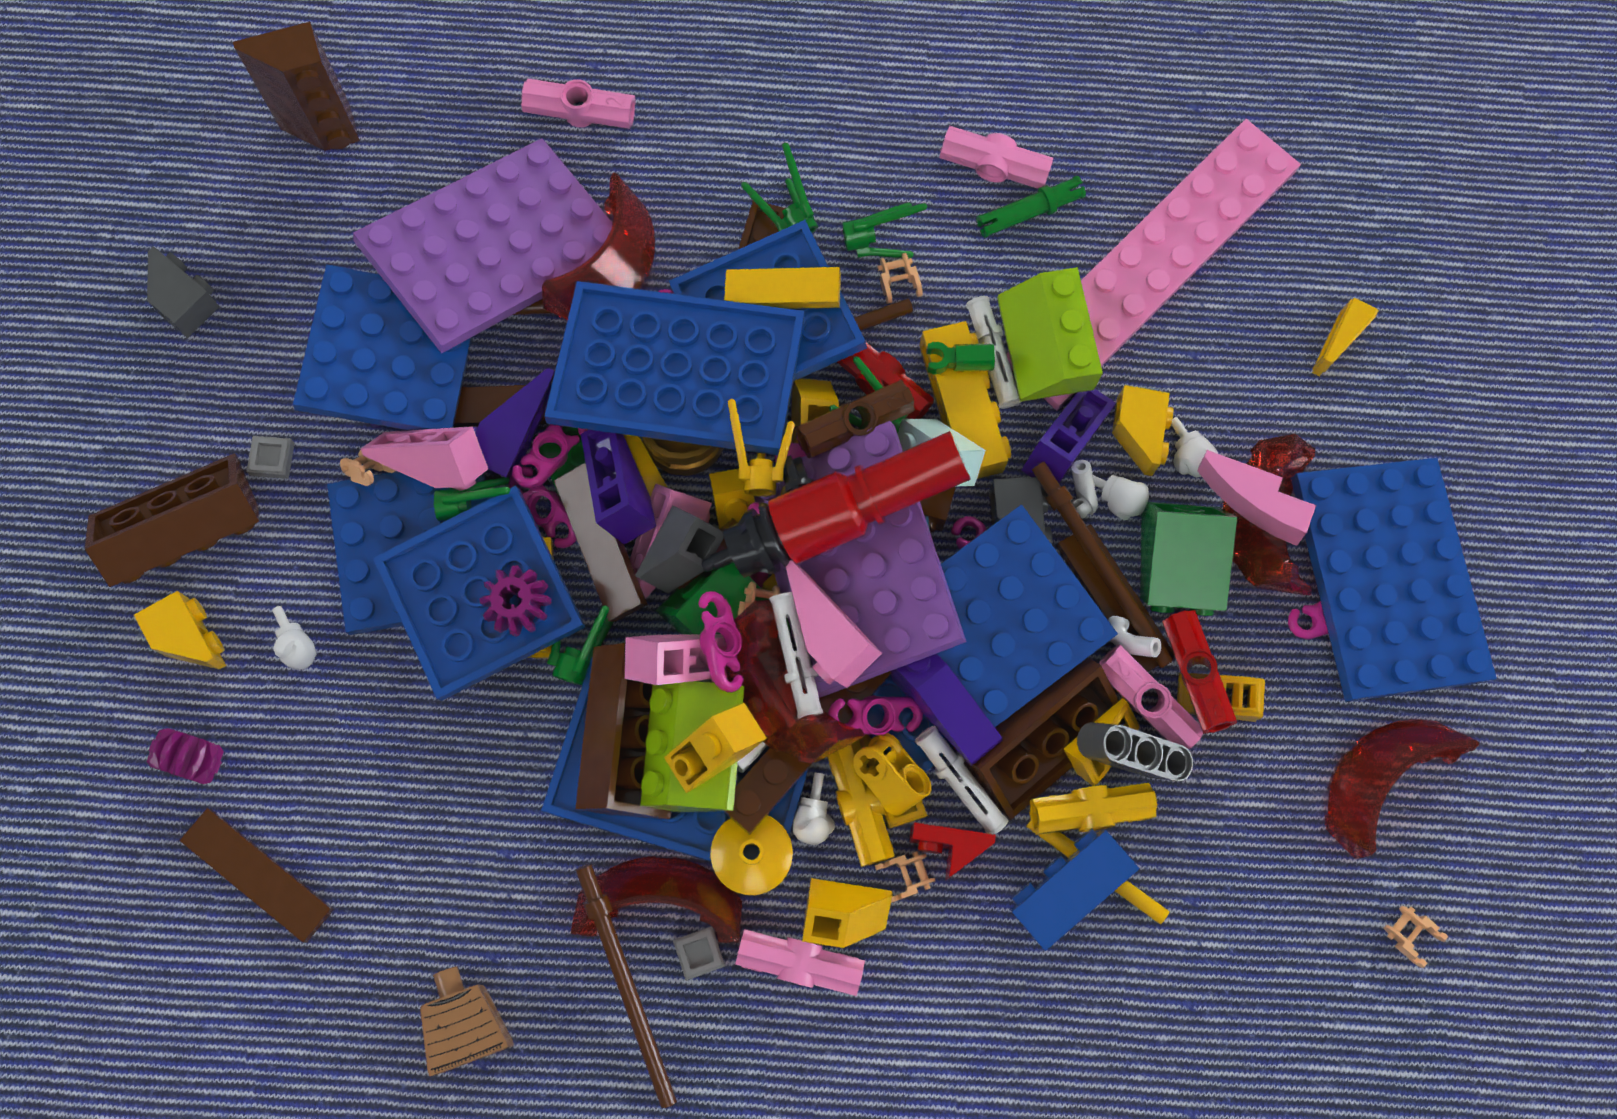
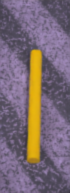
[1026,820,1170,925]

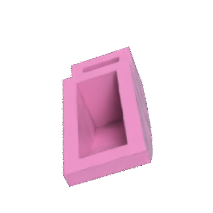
[1197,450,1316,546]

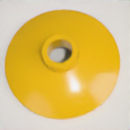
[711,815,793,895]

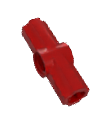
[837,342,934,419]
[1162,610,1237,734]

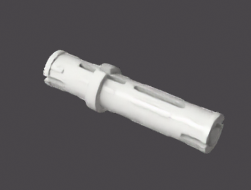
[966,296,1021,409]
[770,592,823,719]
[915,726,1008,834]

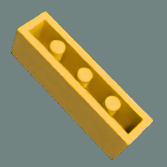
[919,321,1011,479]

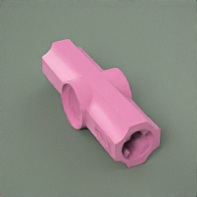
[521,79,636,129]
[939,126,1053,189]
[1098,644,1203,749]
[735,929,865,996]

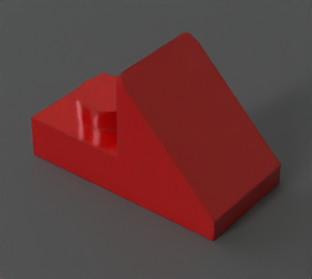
[909,822,996,881]

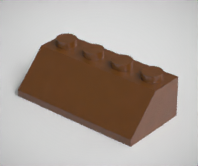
[233,21,360,151]
[84,453,260,587]
[575,643,671,819]
[953,657,1125,820]

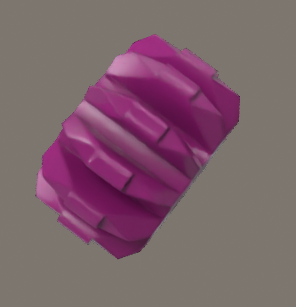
[479,565,552,636]
[146,728,224,784]

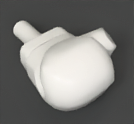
[1171,417,1218,478]
[1093,475,1149,520]
[272,606,317,669]
[792,772,835,845]

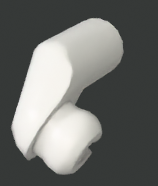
[1071,460,1098,519]
[1108,616,1161,657]

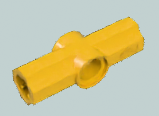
[826,739,895,867]
[1029,783,1158,835]

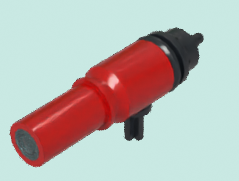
[701,431,971,578]

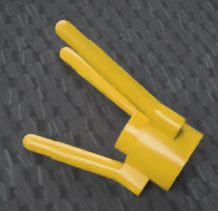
[728,399,795,497]

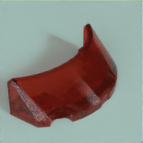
[542,173,655,320]
[1223,434,1316,596]
[726,600,865,764]
[1324,719,1480,859]
[571,856,743,944]

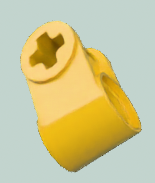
[853,733,931,816]

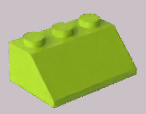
[997,267,1103,402]
[640,681,744,812]

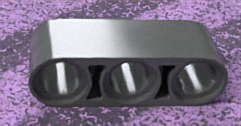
[1077,722,1193,782]

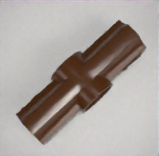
[795,380,915,459]

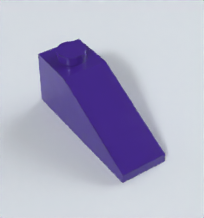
[473,368,555,477]
[1021,389,1116,483]
[581,430,656,544]
[891,653,1002,766]

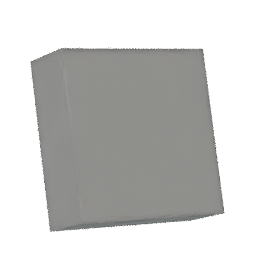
[246,436,295,479]
[673,926,726,981]

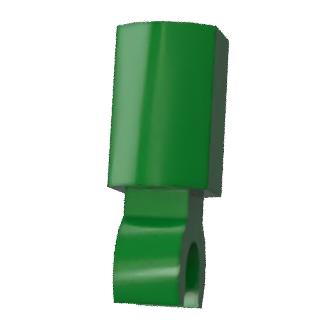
[926,342,995,375]

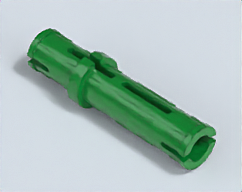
[976,175,1086,238]

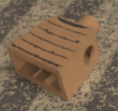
[420,966,514,1077]

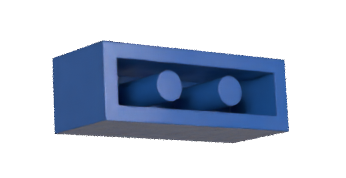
[1010,829,1140,951]

